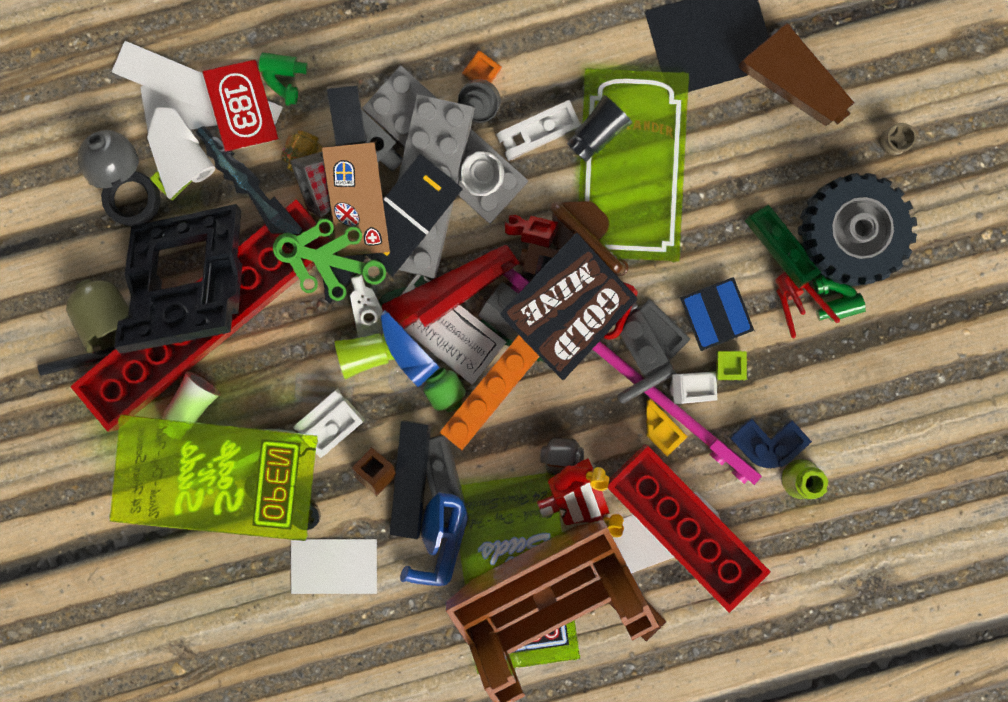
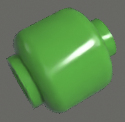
[423,368,466,413]

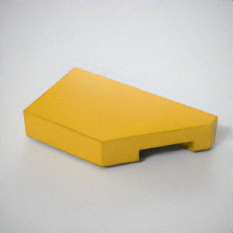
[646,398,688,457]

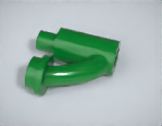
[259,52,308,106]
[812,274,866,322]

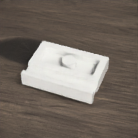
[293,388,365,458]

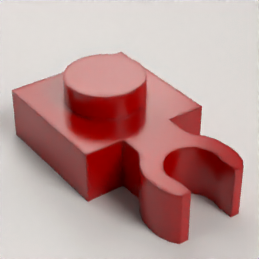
[505,215,558,248]

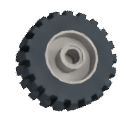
[798,173,917,286]

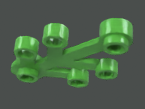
[273,218,386,301]

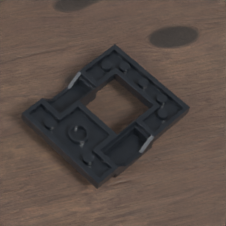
[114,204,242,354]

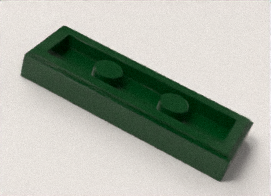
[745,204,821,288]

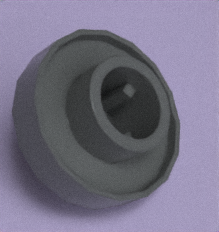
[458,79,501,123]

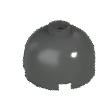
[78,130,139,188]

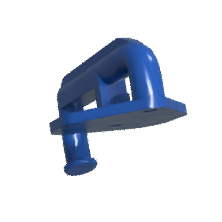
[400,493,468,586]

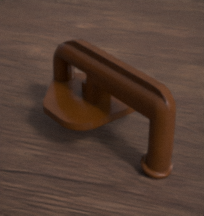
[550,201,629,276]

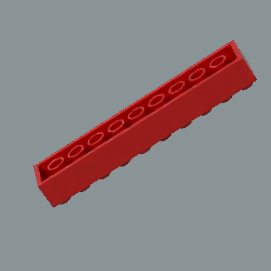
[70,199,332,432]

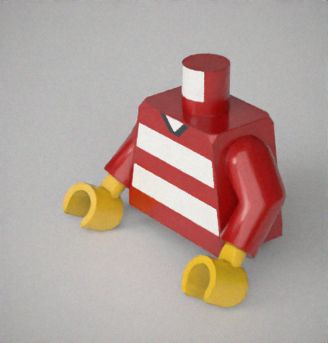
[537,458,624,537]

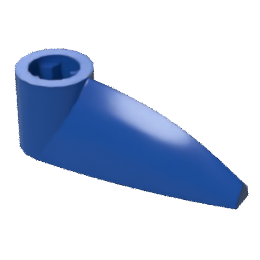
[381,310,440,387]

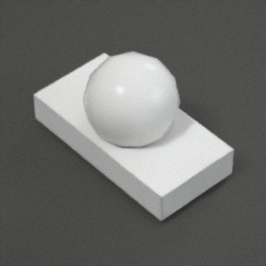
[670,372,718,404]

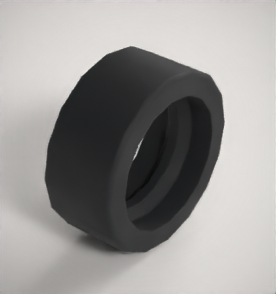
[101,171,161,226]

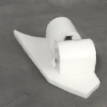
[147,108,215,199]

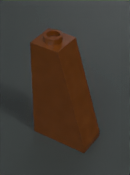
[738,23,855,126]

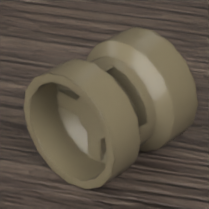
[880,123,917,156]

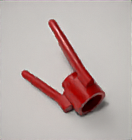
[775,272,840,339]

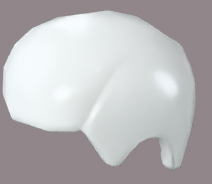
[461,151,504,196]

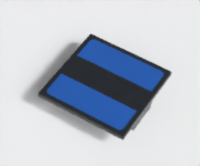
[680,277,755,351]

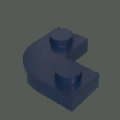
[729,418,812,468]

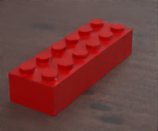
[608,444,771,613]

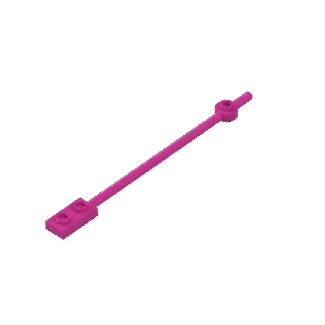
[503,268,762,485]

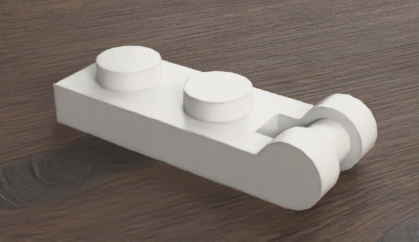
[496,100,581,161]

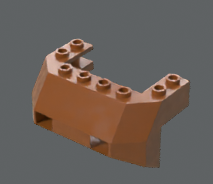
[446,520,659,702]

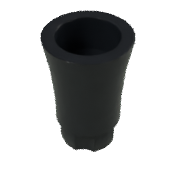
[567,95,633,162]

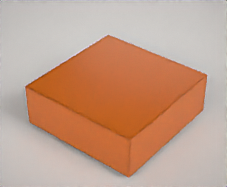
[462,50,502,83]

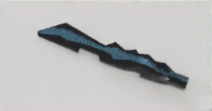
[196,126,303,234]

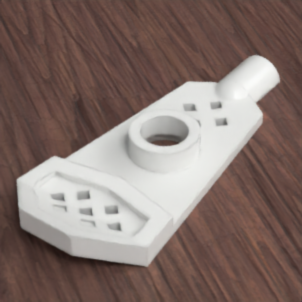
[350,275,384,338]

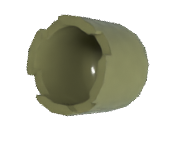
[66,279,129,353]

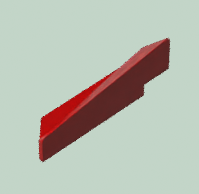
[382,245,520,329]

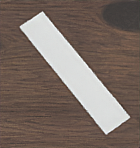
[112,41,283,124]

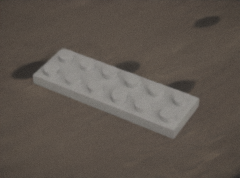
[362,65,529,224]
[397,94,475,278]

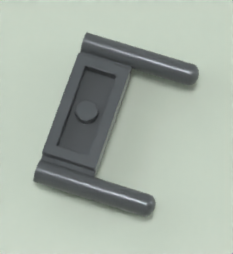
[617,302,677,403]

